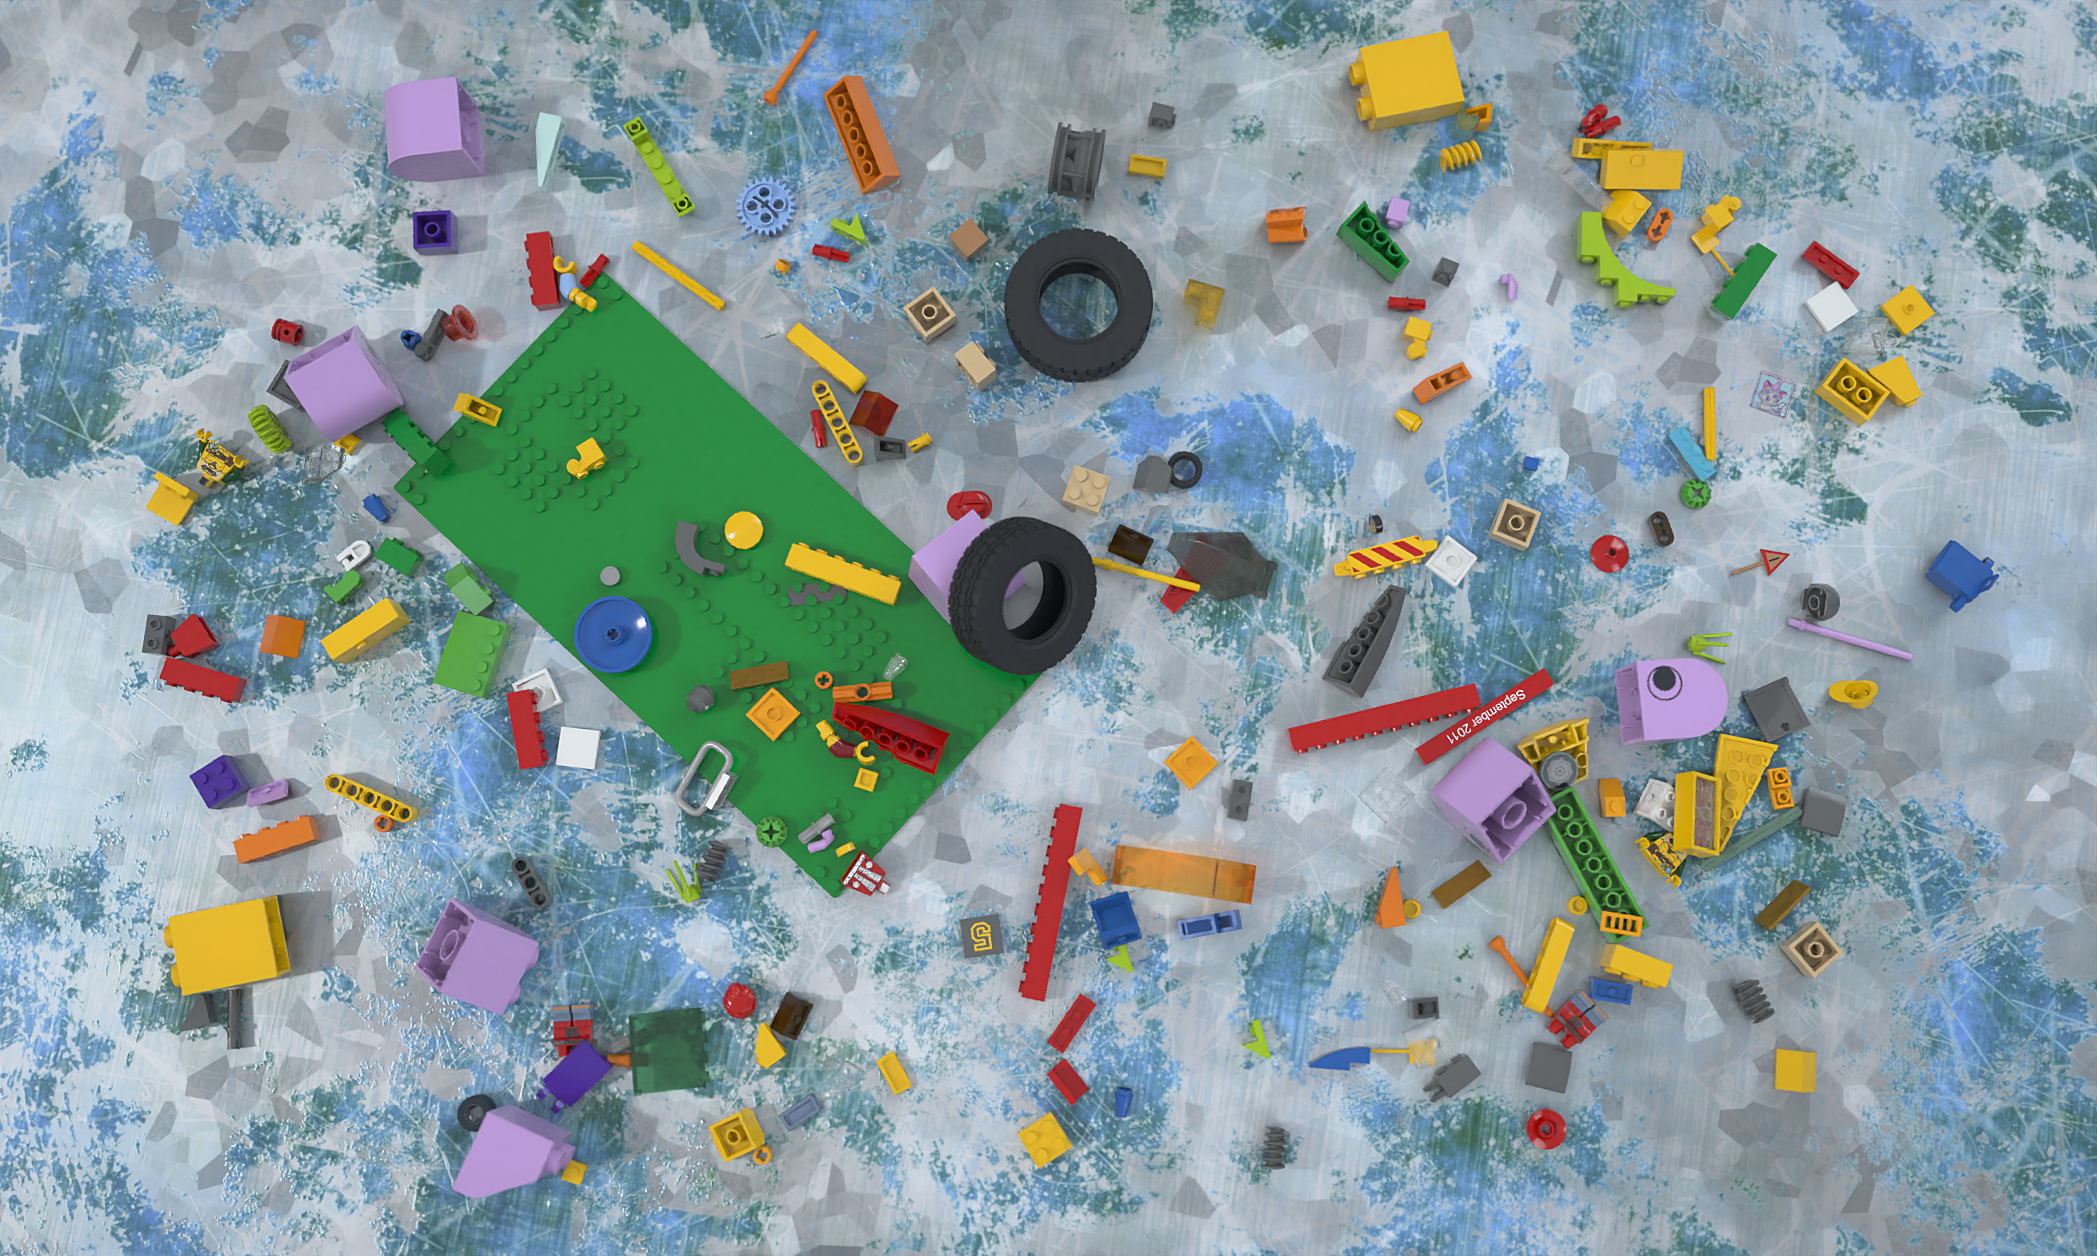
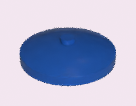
[574,596,653,674]

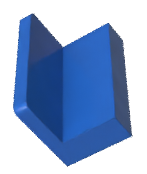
[1588,976,1633,1005]

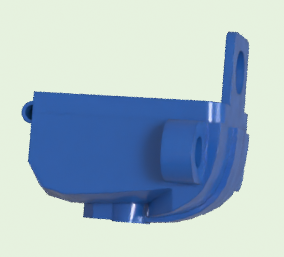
[1925,540,2000,613]

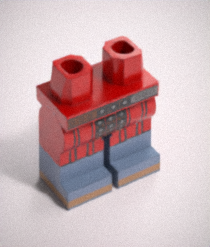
[1546,989,1609,1049]
[551,1004,594,1057]

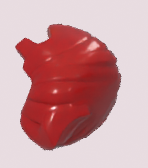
[723,983,757,1019]

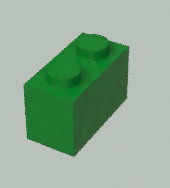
[374,537,424,578]

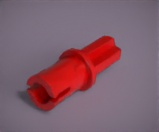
[1583,115,1621,138]
[812,243,850,263]
[580,253,610,288]
[1388,296,1426,311]
[810,409,828,448]

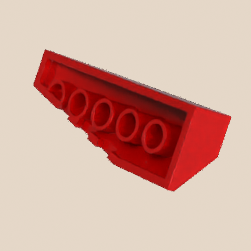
[831,702,950,775]

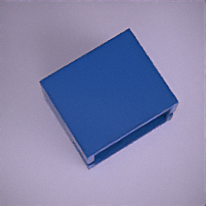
[1522,456,1540,472]

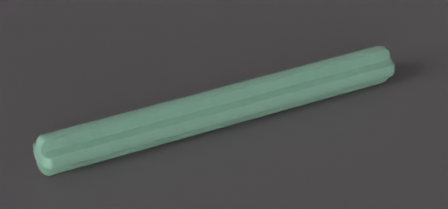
[1700,806,1803,872]

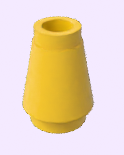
[1394,407,1424,433]

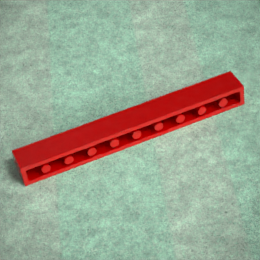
[1286,683,1481,755]
[1018,803,1083,1002]

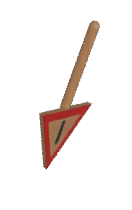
[1731,549,1790,576]

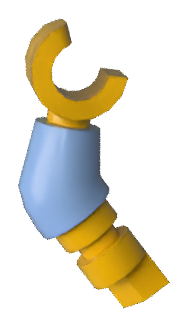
[553,256,597,312]

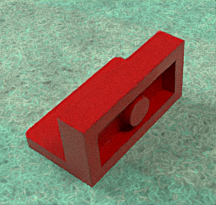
[1046,1058,1089,1106]

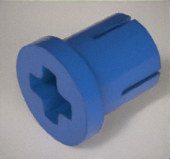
[400,330,423,351]

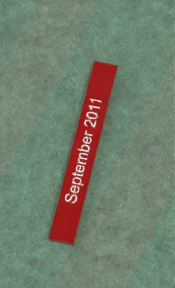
[1414,668,1554,765]

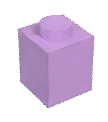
[1383,196,1410,229]

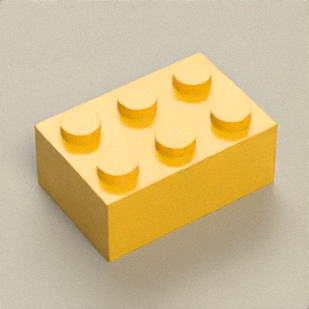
[1814,357,1890,426]
[1599,943,1673,990]

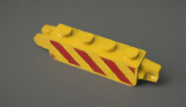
[1333,535,1438,580]

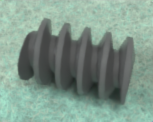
[695,840,732,884]
[1734,979,1775,1024]
[1260,1125,1290,1170]

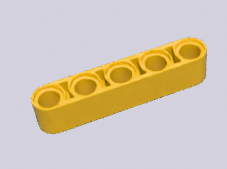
[785,322,868,394]
[812,380,864,467]
[324,774,418,823]
[1521,917,1575,1014]

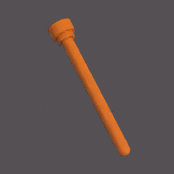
[762,30,818,106]
[1488,935,1553,1017]

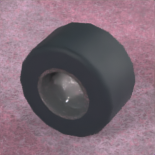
[457,1094,496,1132]

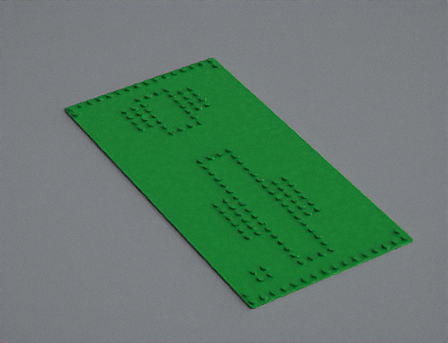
[394,272,1043,898]

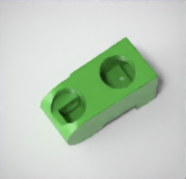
[323,570,364,605]

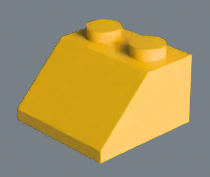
[1598,189,1652,238]

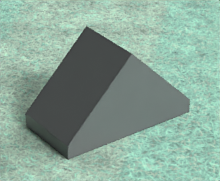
[874,436,906,461]
[180,993,218,1031]
[1407,997,1439,1020]

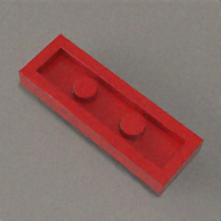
[1801,240,1860,290]
[1047,993,1096,1054]

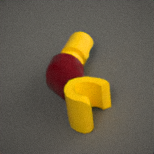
[816,720,876,765]

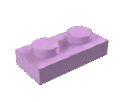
[246,778,289,808]

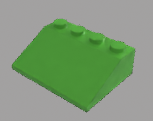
[433,610,513,700]

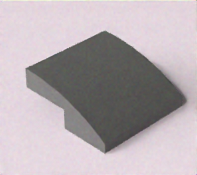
[1799,786,1847,837]
[1525,1042,1573,1094]

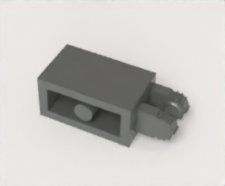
[1423,1053,1482,1103]

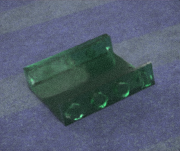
[628,1007,710,1096]

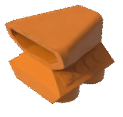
[1266,207,1309,243]

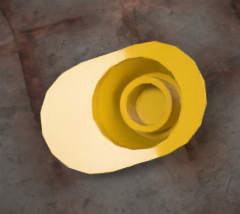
[1828,680,1879,709]

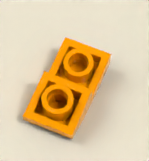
[1767,767,1795,811]

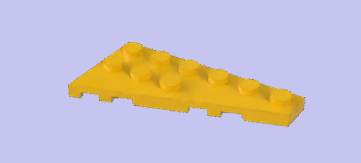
[1712,734,1779,852]

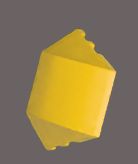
[1516,717,1589,792]

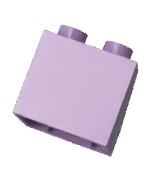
[414,897,539,1015]
[452,1104,576,1199]

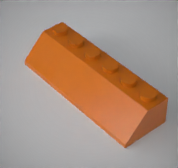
[823,75,901,194]

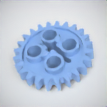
[735,177,797,238]

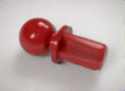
[1581,104,1608,127]

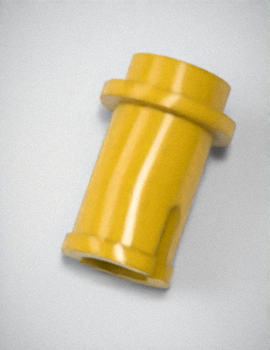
[908,432,933,453]

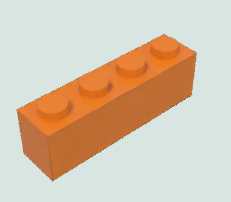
[233,814,321,864]

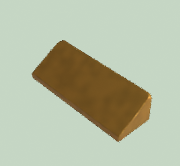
[730,661,790,691]
[1431,860,1492,909]
[1755,880,1811,930]

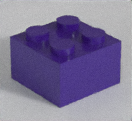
[413,210,458,255]
[189,755,251,810]

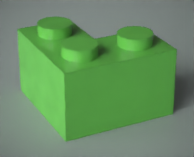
[443,561,493,616]

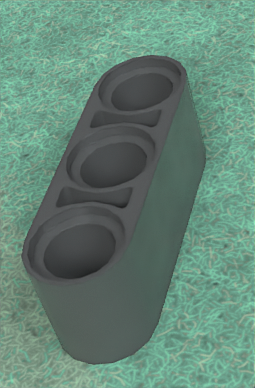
[511,857,553,908]

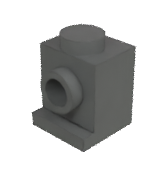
[1148,102,1177,128]
[1431,257,1459,287]

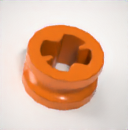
[815,671,833,689]
[374,815,394,832]

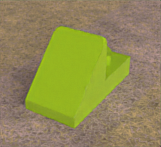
[830,214,867,246]
[1105,944,1133,972]
[1241,1018,1271,1059]

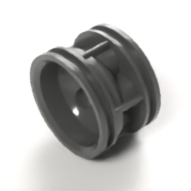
[1048,122,1106,202]

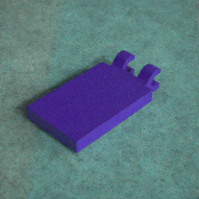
[536,1038,613,1114]

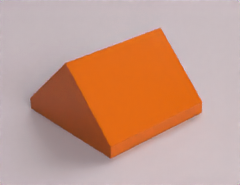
[259,615,306,659]

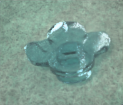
[1446,108,1480,142]

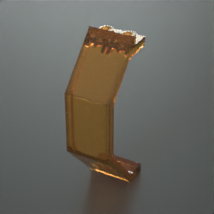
[1111,845,1256,905]

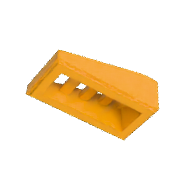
[1600,911,1643,937]

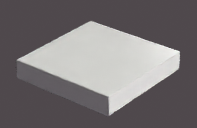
[1804,281,1859,333]
[1424,535,1478,588]
[512,667,564,713]
[556,726,601,770]

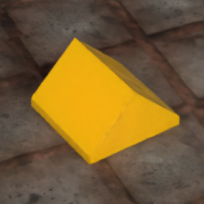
[1775,1049,1817,1092]

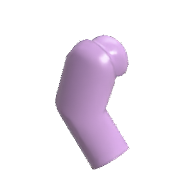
[1500,273,1518,300]
[808,829,834,853]

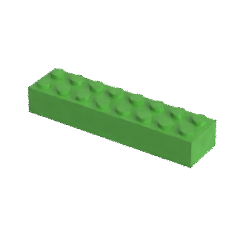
[1544,786,1650,944]

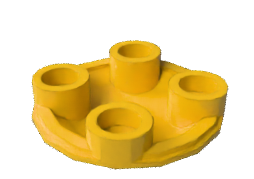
[725,511,763,550]

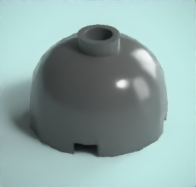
[1801,583,1840,621]

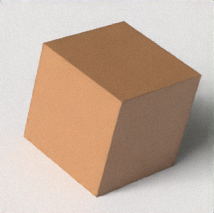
[948,218,989,263]

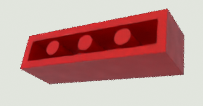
[524,231,562,311]
[159,657,247,704]
[506,689,549,770]

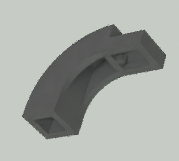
[675,520,728,577]

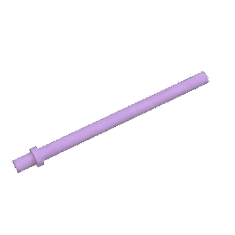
[1787,617,1913,661]

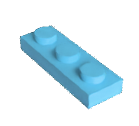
[1668,426,1716,481]

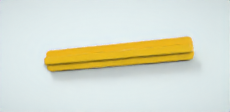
[1704,387,1716,461]

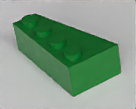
[1336,200,1410,283]
[1710,243,1777,320]
[381,408,453,477]

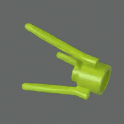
[1688,632,1733,664]
[665,860,702,903]

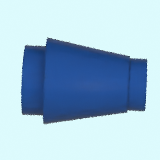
[362,493,389,523]
[1114,1087,1134,1118]

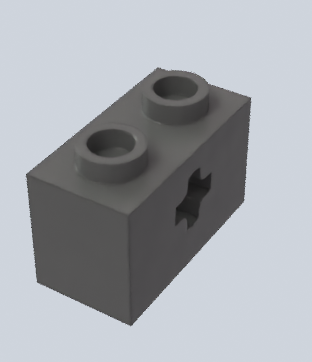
[142,614,177,657]
[1226,779,1253,822]

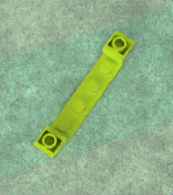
[623,116,696,218]

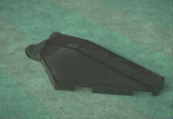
[1166,532,1278,603]

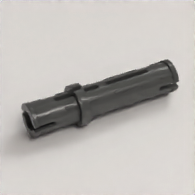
[225,989,242,1050]

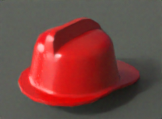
[947,491,992,521]

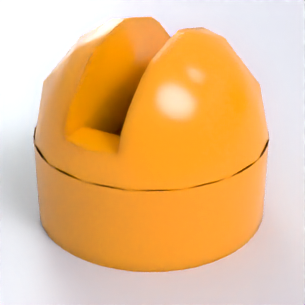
[775,258,791,274]

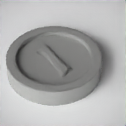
[600,566,620,586]

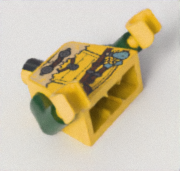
[196,428,249,488]
[1634,831,1688,889]

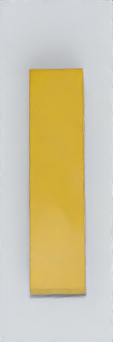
[1571,137,1652,159]

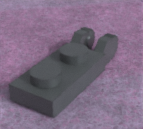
[414,308,453,362]

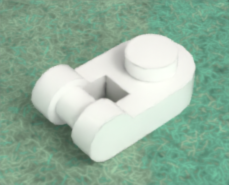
[336,540,372,572]

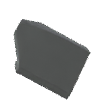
[1132,455,1173,494]

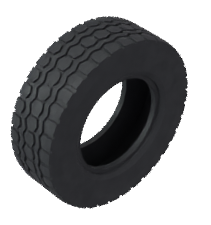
[1004,228,1153,383]
[948,516,1097,676]

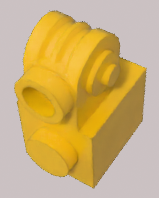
[1700,194,1741,236]
[1402,316,1433,360]
[567,437,608,479]

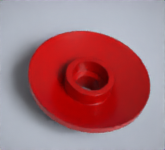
[1590,535,1629,573]
[1526,1109,1567,1150]

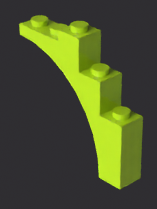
[1577,211,1675,309]

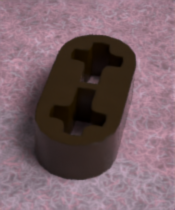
[1648,511,1674,547]

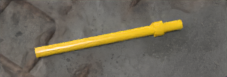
[1091,556,1201,592]

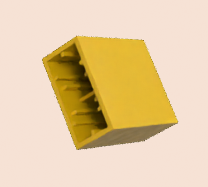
[1349,30,1465,132]
[164,894,291,996]

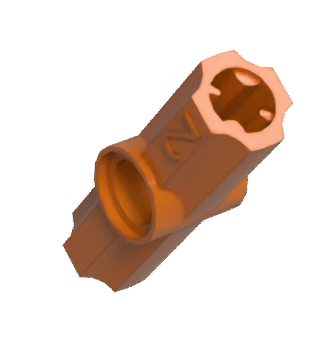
[833,682,893,704]

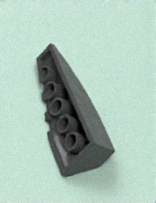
[1322,584,1407,698]

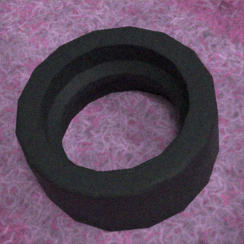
[1168,451,1203,489]

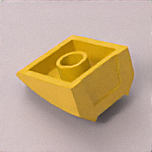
[708,1107,765,1163]

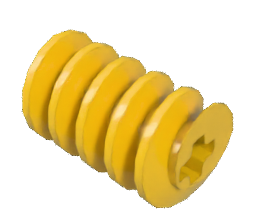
[1439,140,1482,173]

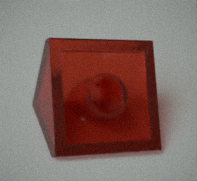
[848,390,899,437]

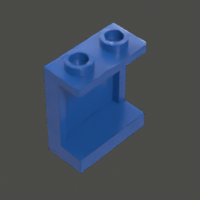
[1090,891,1142,950]

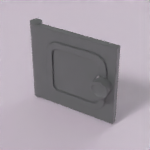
[1742,677,1811,743]

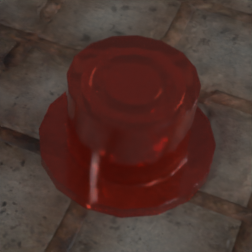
[442,304,478,342]

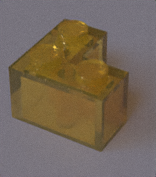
[1183,278,1225,331]

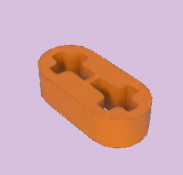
[1646,208,1673,243]

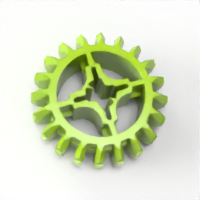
[248,404,292,454]

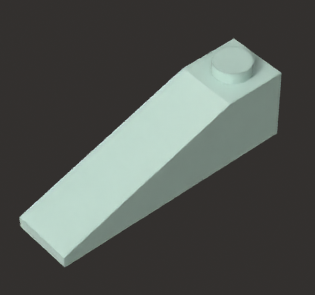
[535,112,566,193]

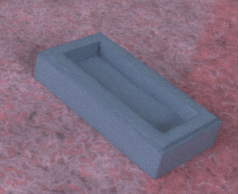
[778,1093,823,1132]

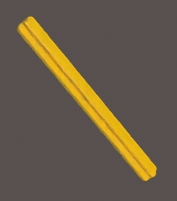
[632,240,726,311]

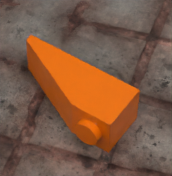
[1413,362,1472,405]
[1375,867,1406,929]

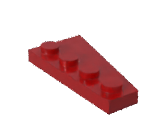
[1160,534,1227,615]

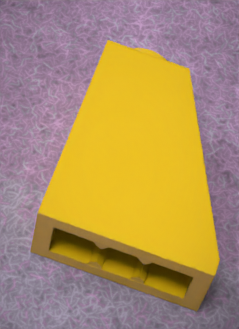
[1865,355,1922,408]

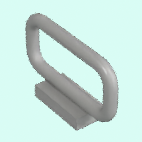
[675,741,738,816]

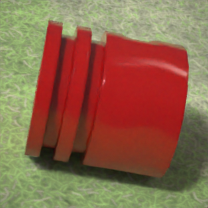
[271,318,304,346]

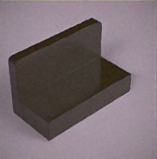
[1108,524,1154,566]
[770,992,814,1041]

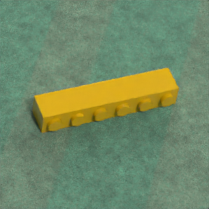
[785,542,902,606]

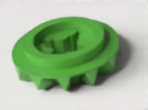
[1681,479,1712,509]
[756,816,787,848]

